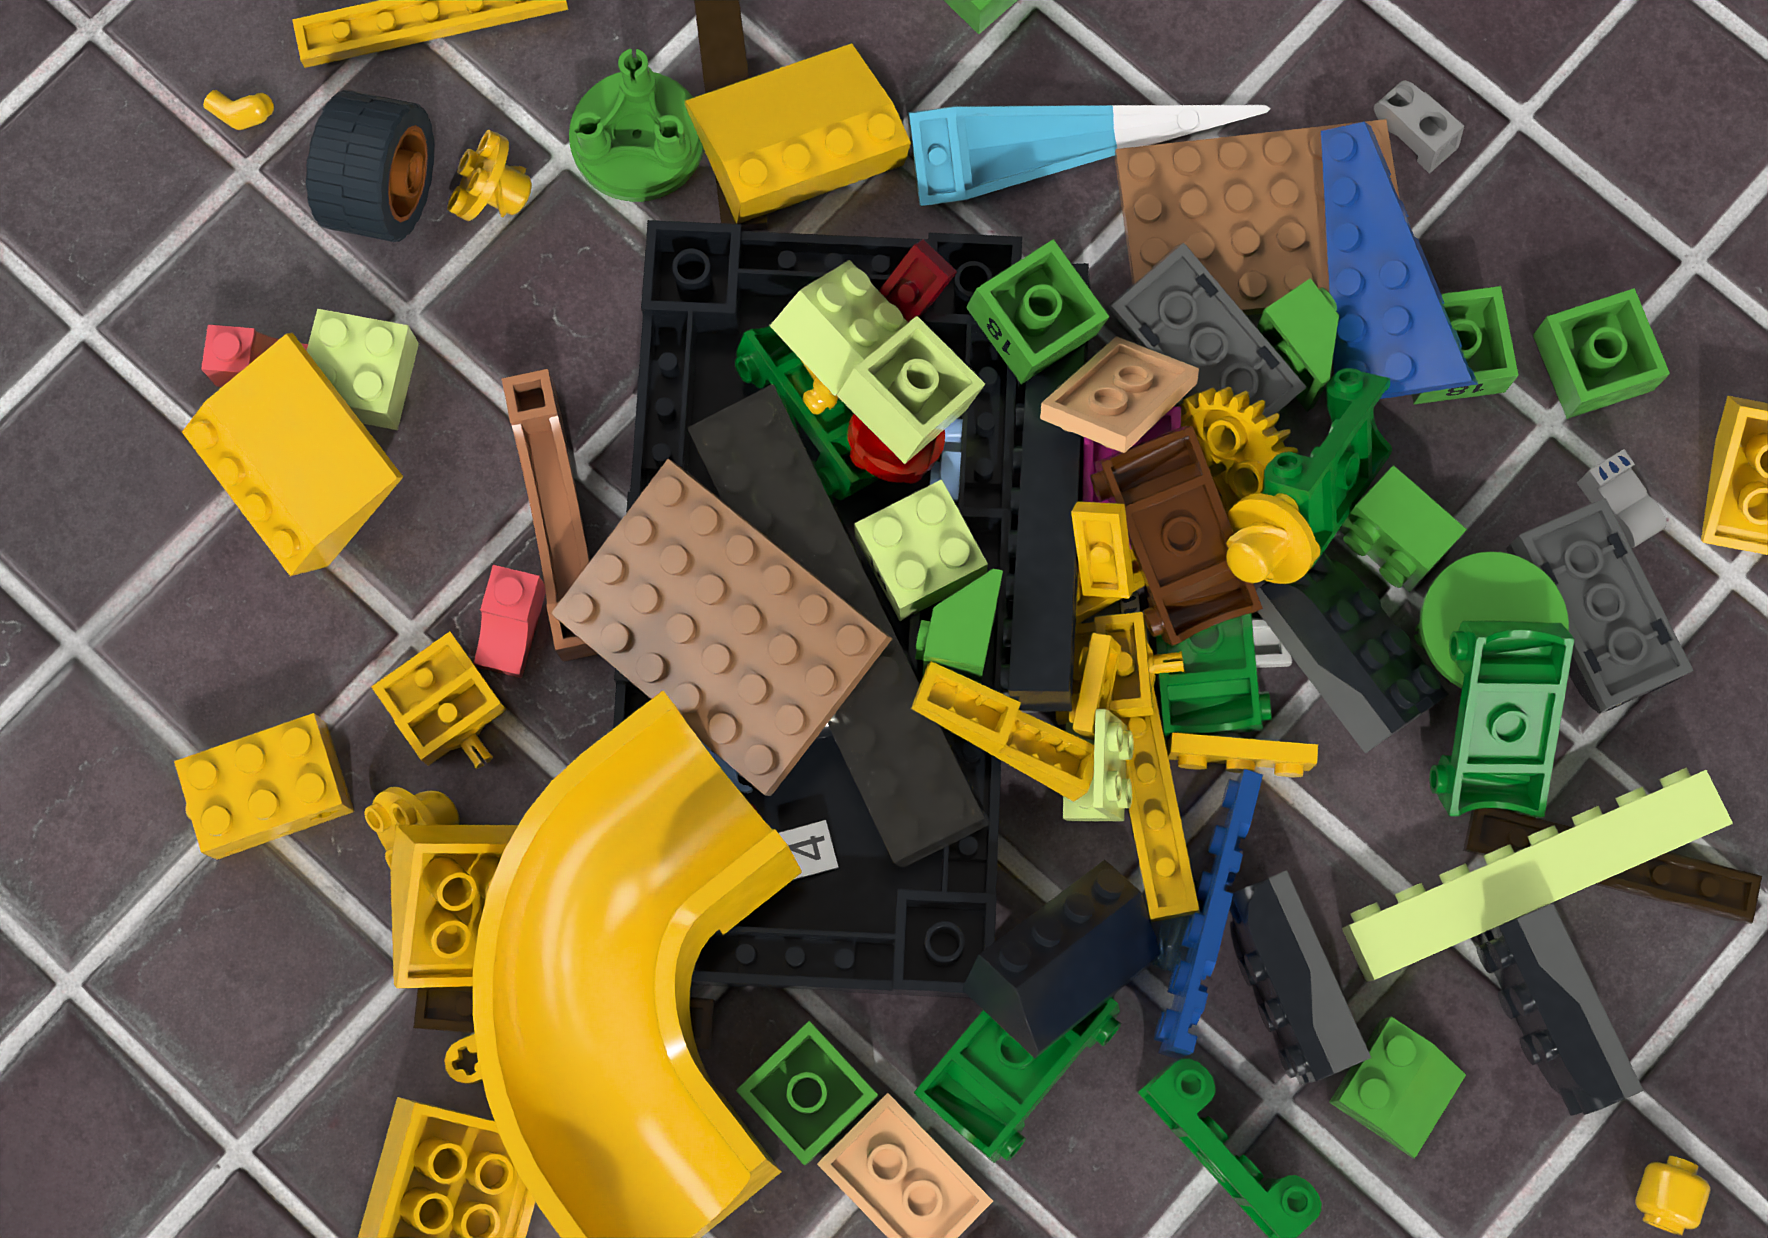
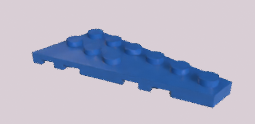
[1321,122,1478,399]
[1154,769,1263,1059]

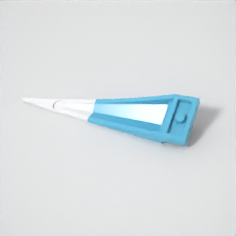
[908,105,1271,206]

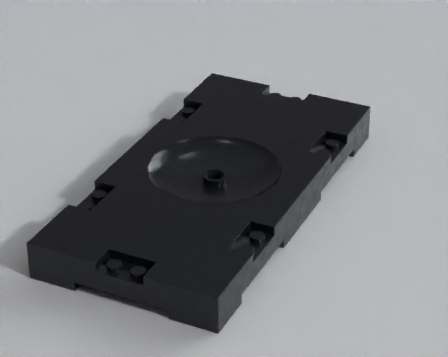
[613,220,1022,999]

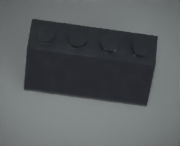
[962,860,1161,1058]

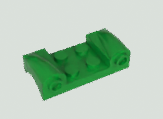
[735,326,880,501]
[1263,368,1392,567]
[1156,613,1272,739]
[1429,620,1575,817]
[914,997,1121,1163]
[1137,1058,1322,1238]

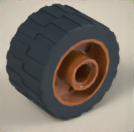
[306,90,435,242]

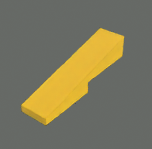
[911,661,1095,802]

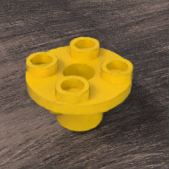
[447,130,532,221]
[1226,493,1321,584]
[364,787,459,869]

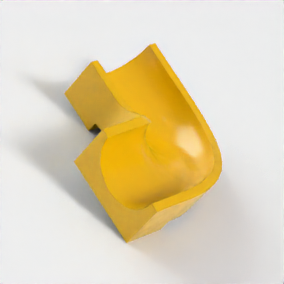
[473,691,802,1238]

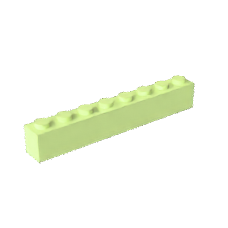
[1342,767,1733,982]

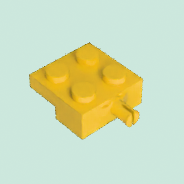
[1056,612,1184,725]
[371,631,506,769]

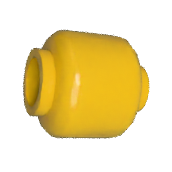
[1635,1155,1710,1235]

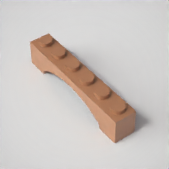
[502,369,598,662]

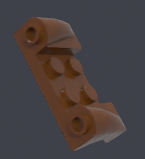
[1090,426,1263,646]

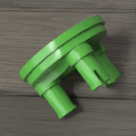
[569,49,704,202]
[1414,552,1569,688]

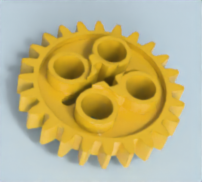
[1176,387,1298,514]

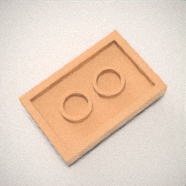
[1040,336,1199,453]
[817,1093,993,1238]

